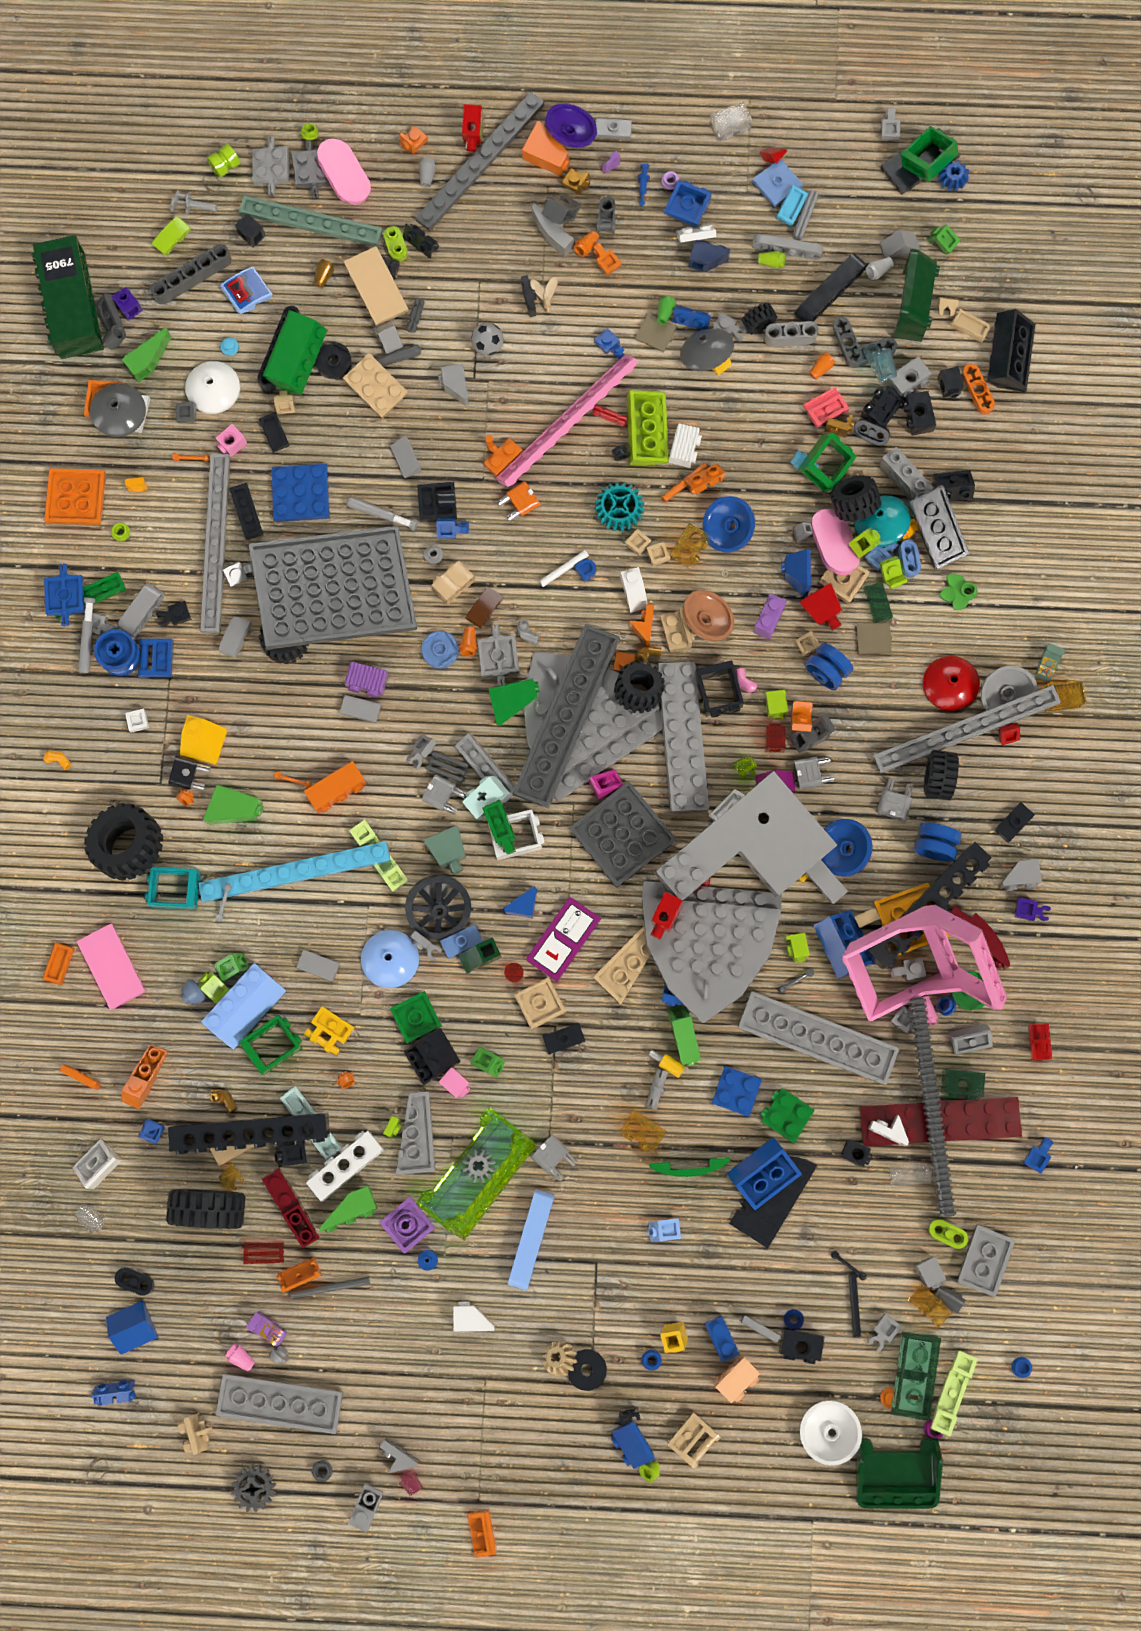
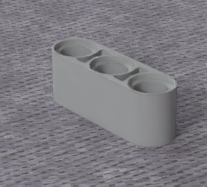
[764,321,819,347]
[118,583,165,637]

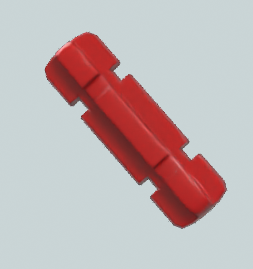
[592,405,628,427]

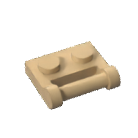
[667,1412,721,1469]

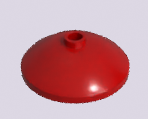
[923,656,980,711]

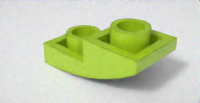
[152,216,192,256]

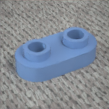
[898,540,921,578]

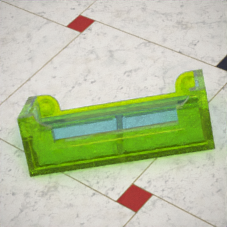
[416,1107,537,1241]

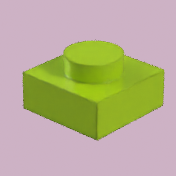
[383,1116,402,1138]

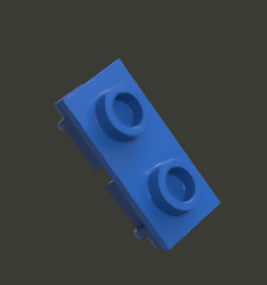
[672,305,711,330]
[91,1380,136,1406]

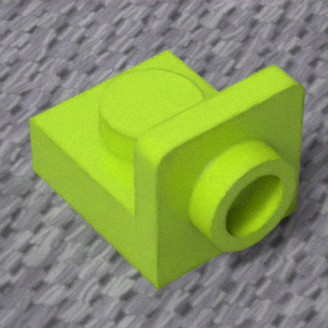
[879,556,908,589]
[198,971,230,1004]

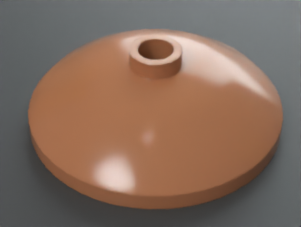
[683,590,734,642]

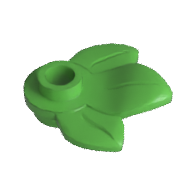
[939,574,977,610]

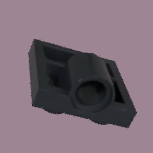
[417,482,457,522]

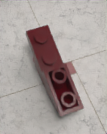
[950,906,1010,970]
[262,1168,320,1249]

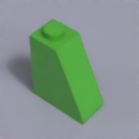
[203,785,264,825]
[666,1005,701,1065]

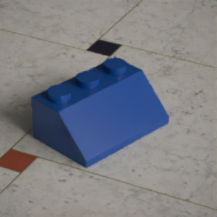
[813,909,875,978]
[727,1137,802,1210]

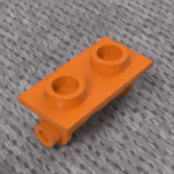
[685,463,726,495]

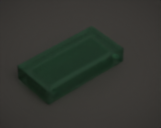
[864,582,893,623]

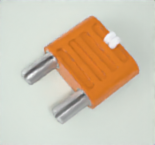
[497,481,540,521]

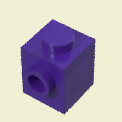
[112,287,143,321]

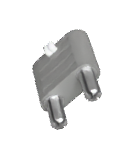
[793,756,834,790]
[422,774,466,814]
[876,779,913,821]
[531,1134,578,1181]

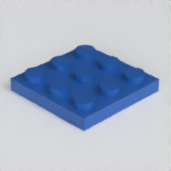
[271,464,330,522]

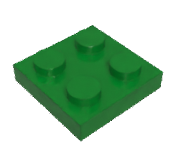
[390,991,442,1044]

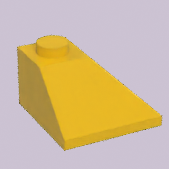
[180,715,228,765]

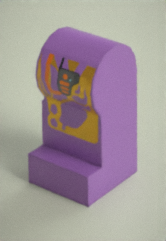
[246,1311,288,1347]

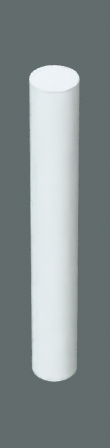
[539,550,589,587]

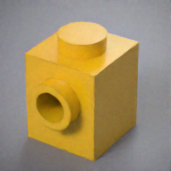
[660,1321,688,1353]

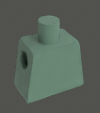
[424,825,466,875]

